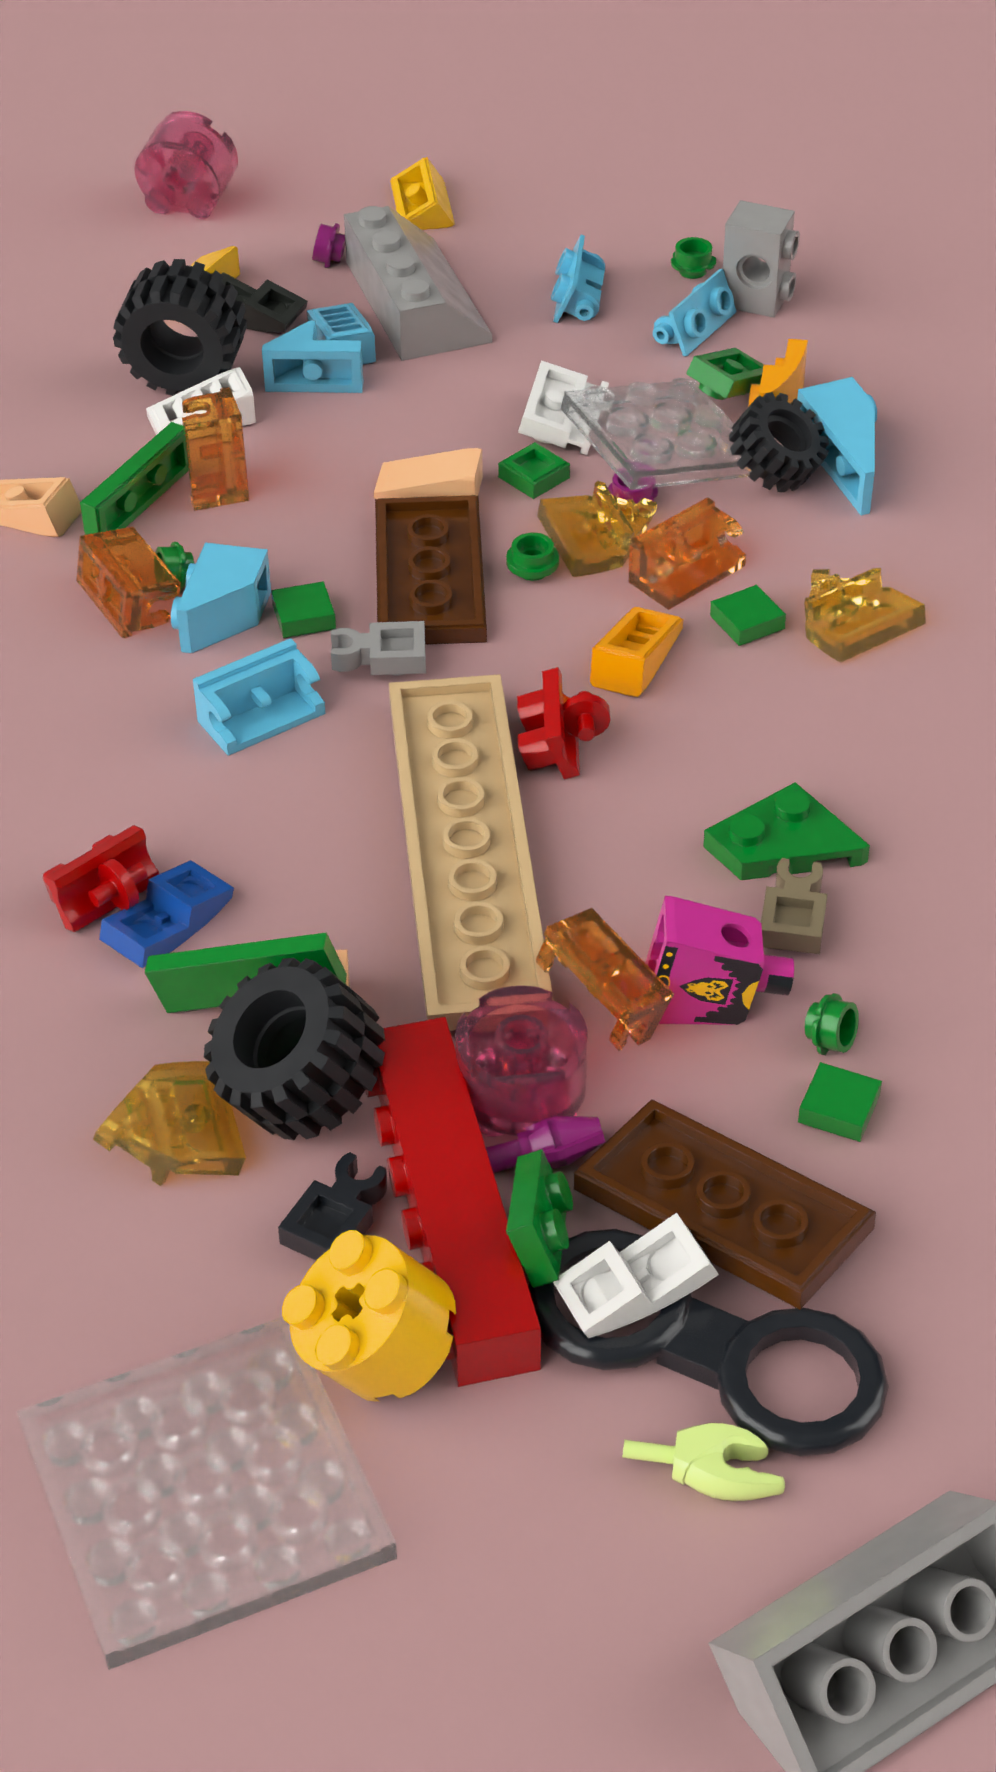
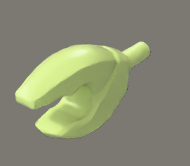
[622,1423,785,1501]

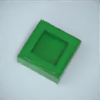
[498,442,570,499]
[271,581,336,638]
[710,584,786,646]
[798,1062,882,1142]

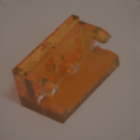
[182,387,249,511]
[628,497,746,610]
[76,527,181,638]
[536,908,674,1051]

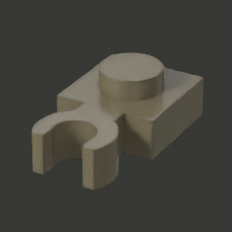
[761,858,827,954]

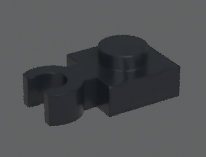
[278,1152,387,1261]

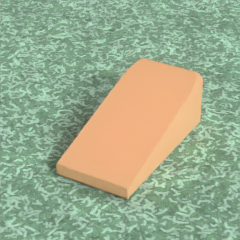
[374,448,483,499]
[0,477,81,537]

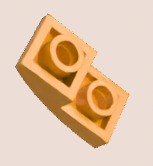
[748,339,808,407]

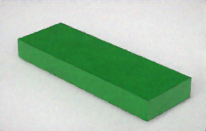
[80,422,191,550]
[144,932,347,1013]

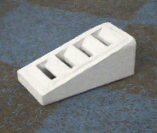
[146,367,256,438]

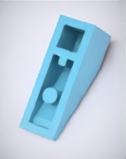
[797,377,877,515]

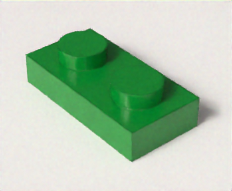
[686,348,764,400]
[506,1149,573,1288]

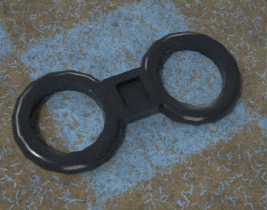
[528,1229,889,1456]

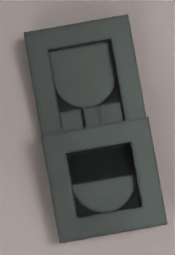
[221,272,308,332]

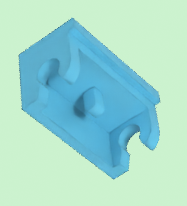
[193,638,326,756]

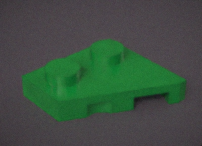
[703,782,870,880]

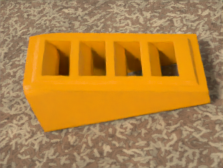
[590,606,683,697]

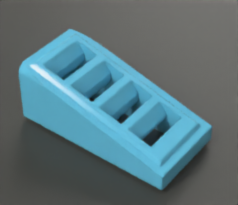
[307,303,376,365]

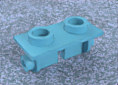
[551,234,606,323]
[653,269,737,356]

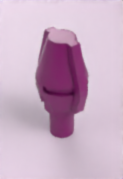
[486,1115,605,1173]

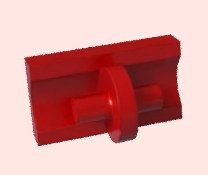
[517,667,611,780]
[43,825,160,932]

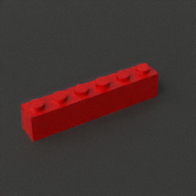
[365,1017,541,1387]

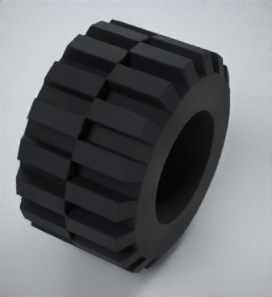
[113,259,247,396]
[204,958,385,1140]

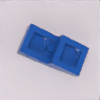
[99,860,234,968]

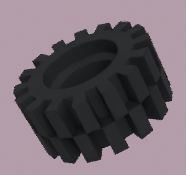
[729,392,829,492]

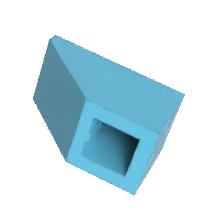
[171,543,271,653]

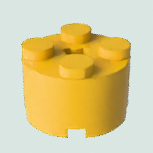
[282,1230,456,1402]

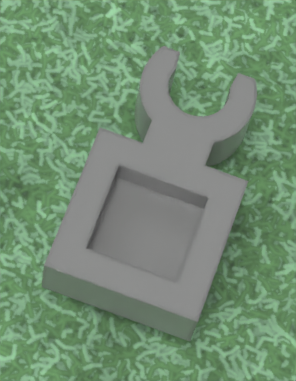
[331,621,426,676]

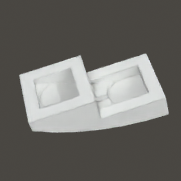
[553,1213,719,1338]

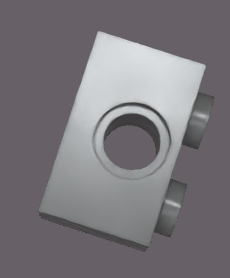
[723,200,800,317]

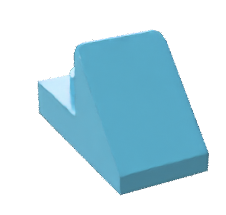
[262,320,364,393]

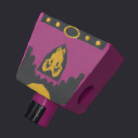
[641,895,794,1025]

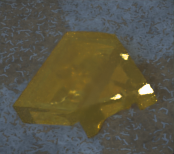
[537,481,658,577]
[804,568,926,663]
[93,1061,246,1186]

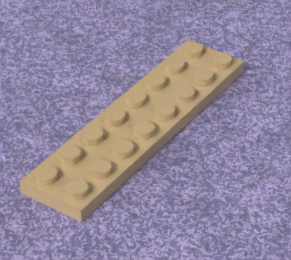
[389,674,554,1030]

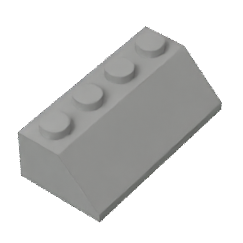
[344,206,492,361]
[709,1491,996,1772]

